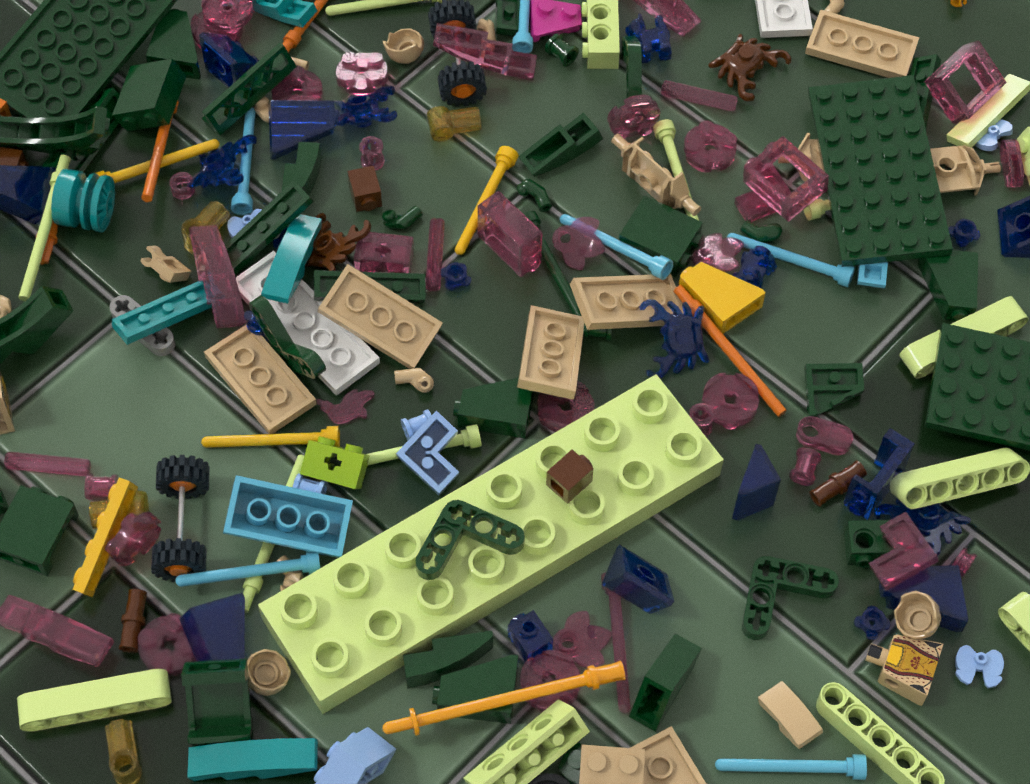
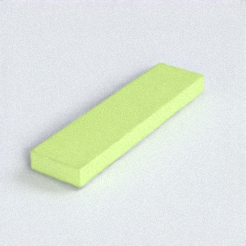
[947,74,1030,148]

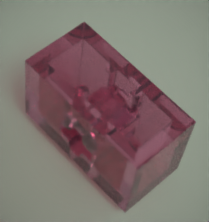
[354,232,414,273]

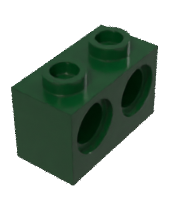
[844,520,911,568]

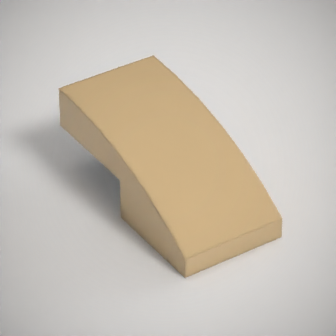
[758,681,823,749]

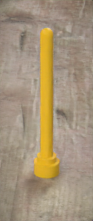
[96,139,220,184]
[455,146,519,255]
[201,426,340,448]

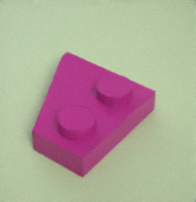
[529,0,582,42]

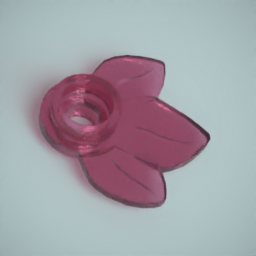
[552,217,605,270]
[692,233,744,272]
[553,611,612,668]

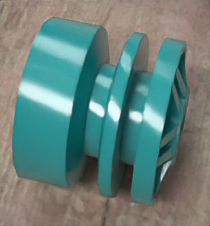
[51,169,115,233]

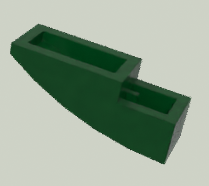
[518,112,603,177]
[282,142,322,195]
[403,631,493,689]

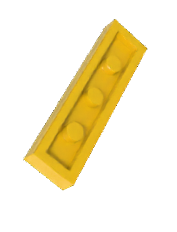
[72,477,138,598]

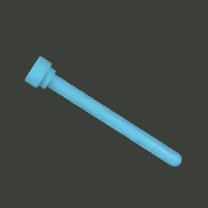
[512,0,533,55]
[231,107,256,216]
[560,214,673,280]
[727,233,855,288]
[175,551,320,587]
[715,754,867,780]

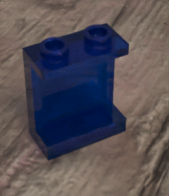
[844,428,915,520]

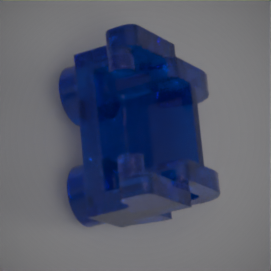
[732,246,777,288]

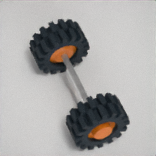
[428,0,487,107]
[151,455,210,582]

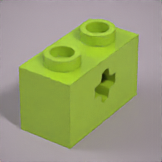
[300,436,370,489]

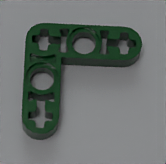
[621,36,642,119]
[249,295,326,379]
[415,500,525,580]
[742,556,839,640]

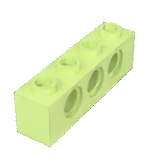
[581,0,620,69]
[464,699,590,784]

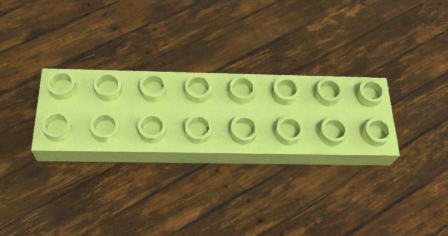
[258,374,724,714]

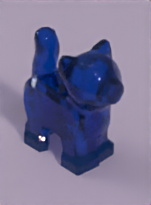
[625,13,672,63]

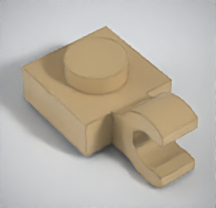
[140,245,191,283]

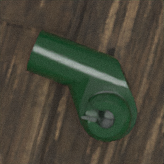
[517,179,552,212]
[382,206,423,230]
[740,220,783,243]

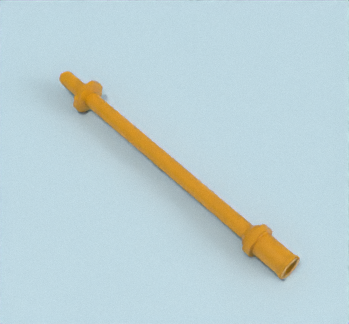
[382,660,626,736]

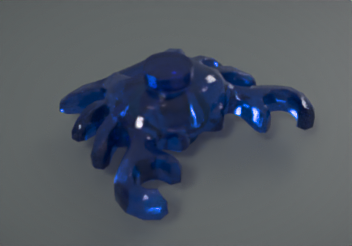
[335,86,397,127]
[187,135,257,188]
[639,299,710,378]
[874,499,971,559]

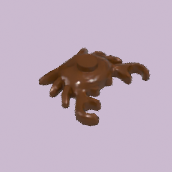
[708,34,791,101]
[305,213,371,271]

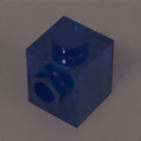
[508,610,553,665]

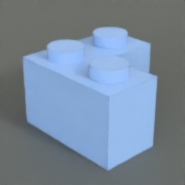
[396,411,459,496]
[314,727,396,784]

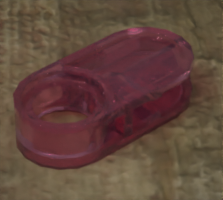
[1000,139,1024,187]
[796,416,853,455]

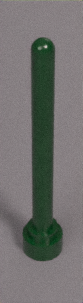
[517,211,582,316]

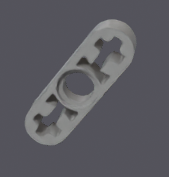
[110,295,175,356]

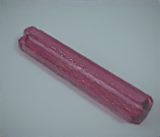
[661,80,738,111]
[425,218,445,291]
[4,452,91,476]

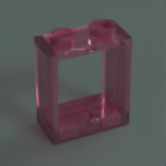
[924,40,1007,124]
[743,136,829,222]
[478,191,542,277]

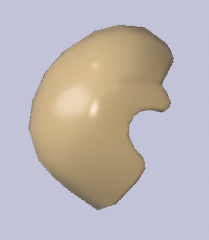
[383,28,424,64]
[894,591,941,640]
[247,649,291,696]

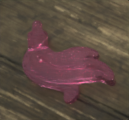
[316,389,375,424]

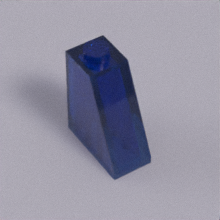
[268,100,340,159]
[0,165,56,225]
[879,565,969,632]
[179,592,245,661]

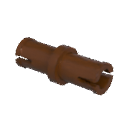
[809,460,867,507]
[119,589,147,653]

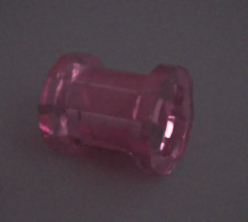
[359,136,384,171]
[689,403,715,437]
[789,447,821,486]
[84,473,119,500]

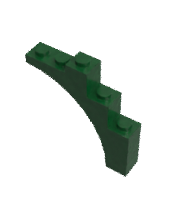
[0,106,110,155]
[0,286,73,365]

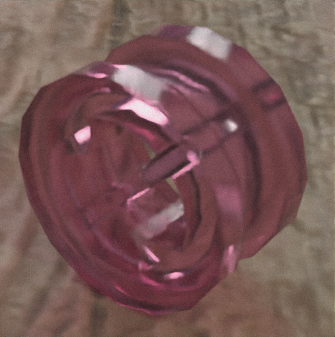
[170,172,195,199]
[950,547,977,577]

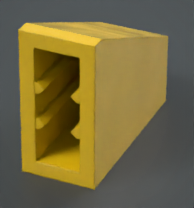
[679,262,766,334]

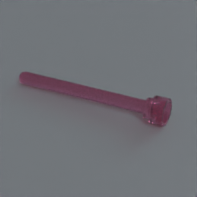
[601,571,631,714]

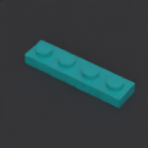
[112,277,223,345]

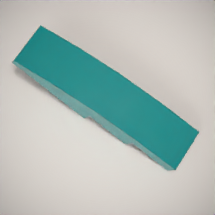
[234,0,317,28]
[261,214,322,304]
[187,738,318,781]

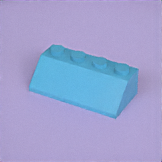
[223,475,353,558]

